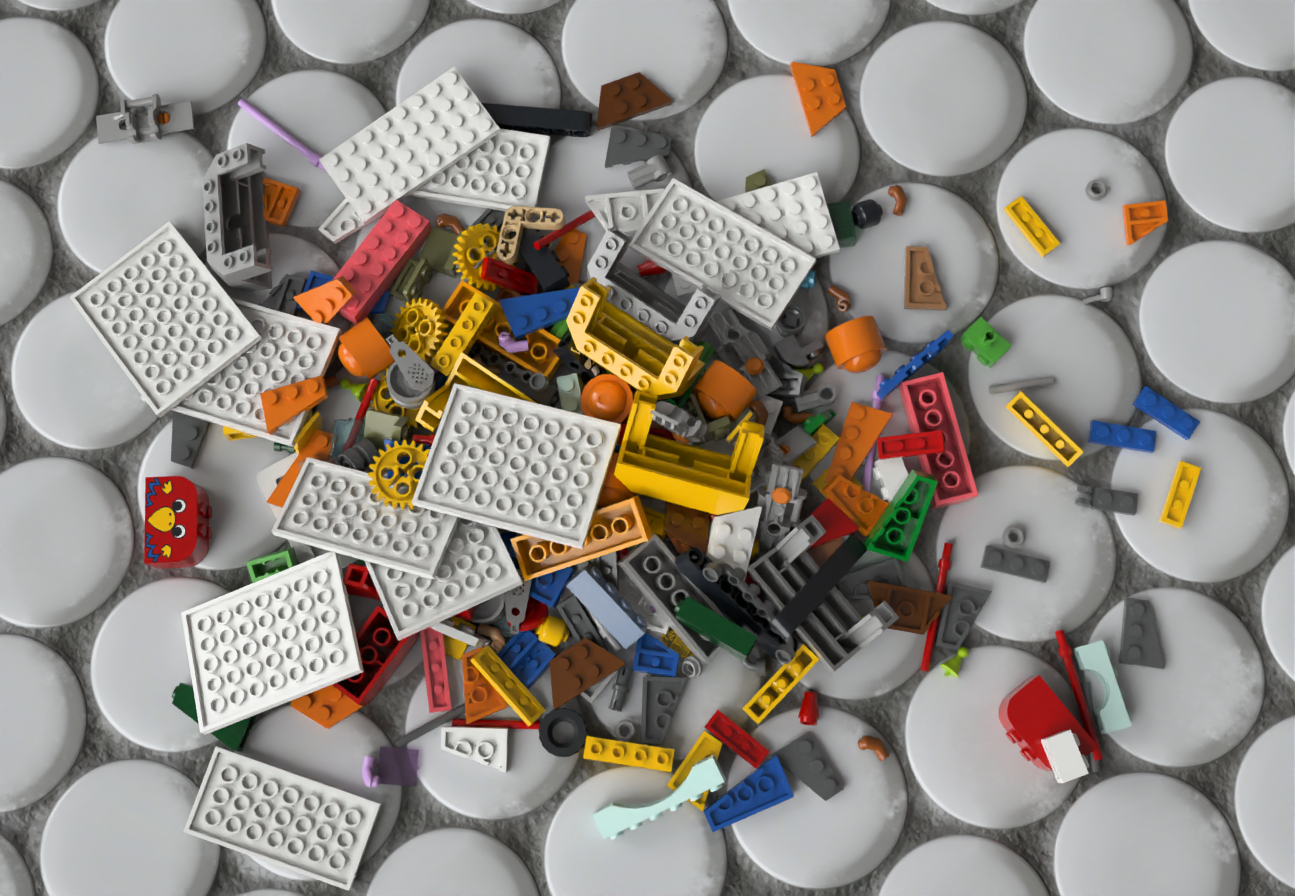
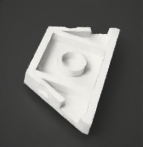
[585,188,664,234]
[706,506,762,581]
[430,618,491,647]

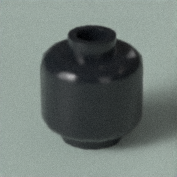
[850,199,883,229]

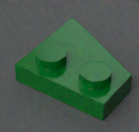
[802,409,837,437]

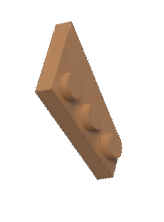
[904,246,947,311]

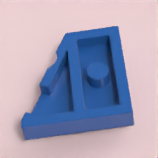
[633,632,680,677]

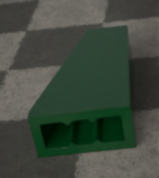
[674,596,757,662]
[172,683,257,752]

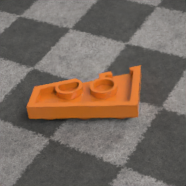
[293,276,357,325]
[822,475,889,536]

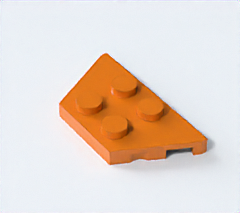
[790,62,846,137]
[291,685,363,729]

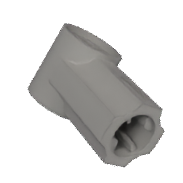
[627,154,672,189]
[794,384,837,413]

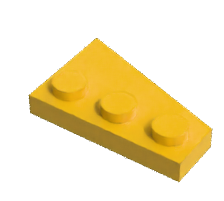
[666,731,722,811]

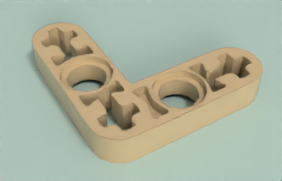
[497,206,565,264]

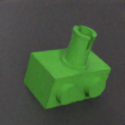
[960,317,1012,368]
[246,547,299,583]

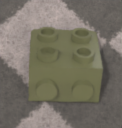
[418,227,463,278]
[390,257,433,303]
[687,393,731,442]
[363,409,410,452]

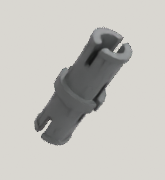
[608,666,633,712]

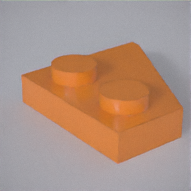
[263,177,301,228]
[1122,200,1168,246]

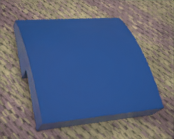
[497,630,557,689]

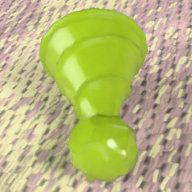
[794,363,824,383]
[340,378,369,402]
[940,646,969,678]

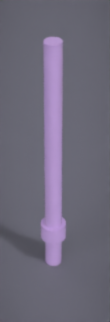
[238,98,328,173]
[862,375,885,492]

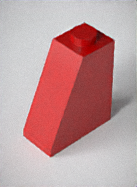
[807,498,859,551]

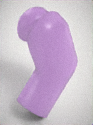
[498,332,529,353]
[362,756,380,788]

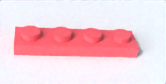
[420,627,451,713]

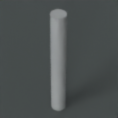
[989,377,1054,395]

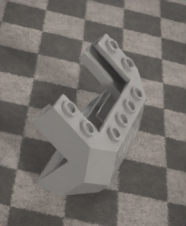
[202,143,273,291]
[587,226,722,346]
[747,515,899,673]

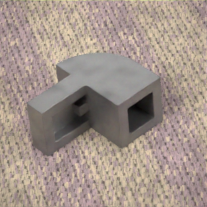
[773,334,824,369]

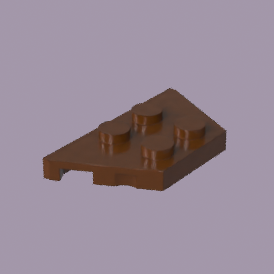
[597,72,671,131]
[663,501,710,555]
[867,580,952,635]
[549,638,627,709]

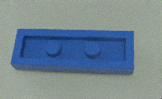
[1132,386,1200,440]
[1088,420,1156,453]

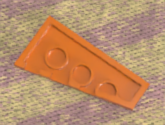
[825,402,893,483]
[266,429,338,508]

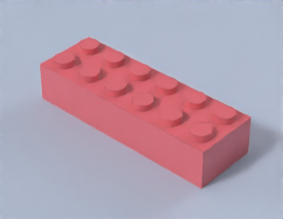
[333,200,432,325]
[898,372,978,510]

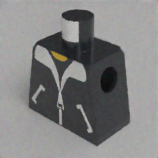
[553,332,600,378]

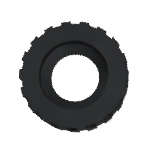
[539,708,588,757]

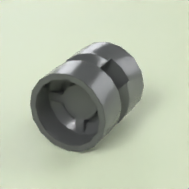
[776,305,805,338]
[338,438,380,472]

